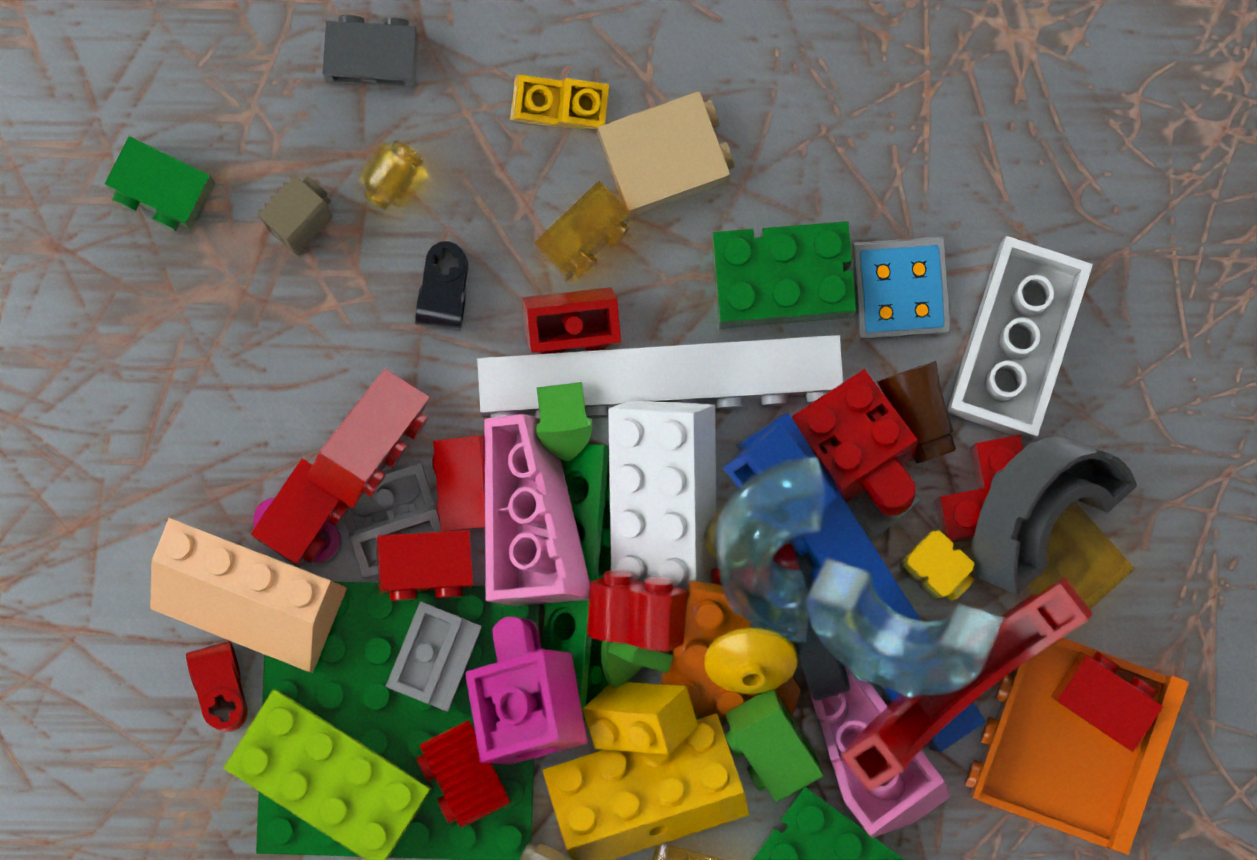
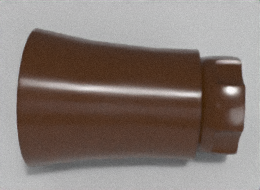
[877,361,956,464]

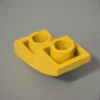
[510,74,609,129]

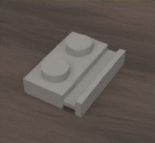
[386,601,482,712]

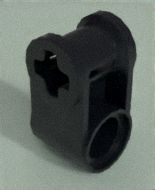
[415,241,468,331]

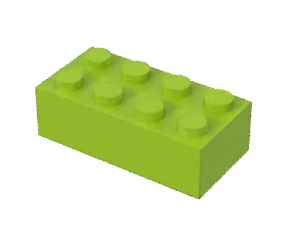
[223,689,432,860]

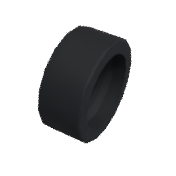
[790,608,850,701]

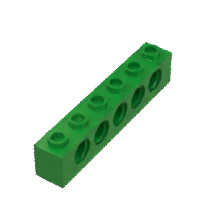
[541,444,611,721]

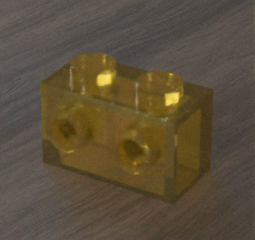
[534,181,631,282]

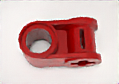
[186,641,248,732]

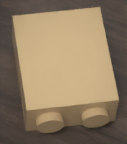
[598,91,735,218]

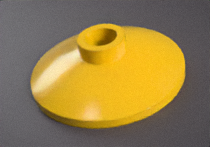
[704,628,797,694]

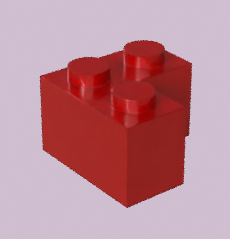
[935,435,1023,543]

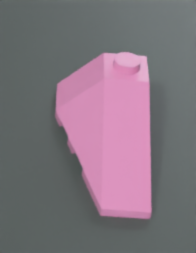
[802,642,951,838]

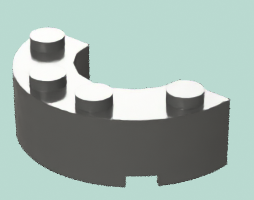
[971,436,1137,595]

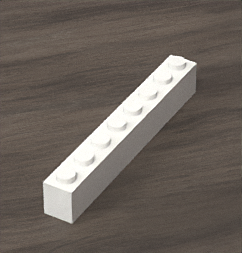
[477,335,843,419]

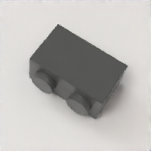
[322,15,418,88]

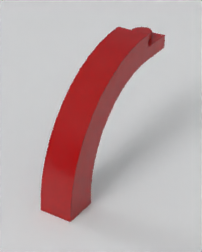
[841,577,1093,792]

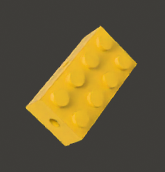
[542,713,750,860]

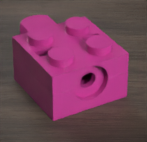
[465,617,587,765]

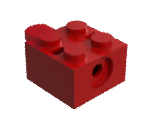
[791,369,918,516]

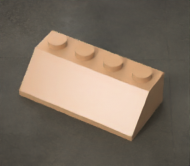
[150,518,347,673]

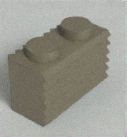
[258,176,333,256]

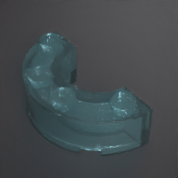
[714,458,825,642]
[807,558,1004,697]

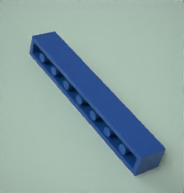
[735,413,986,752]

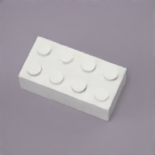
[946,236,1093,441]
[608,400,717,590]

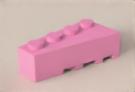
[484,414,590,606]

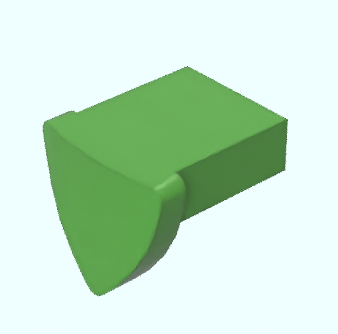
[536,382,593,461]
[601,641,674,687]

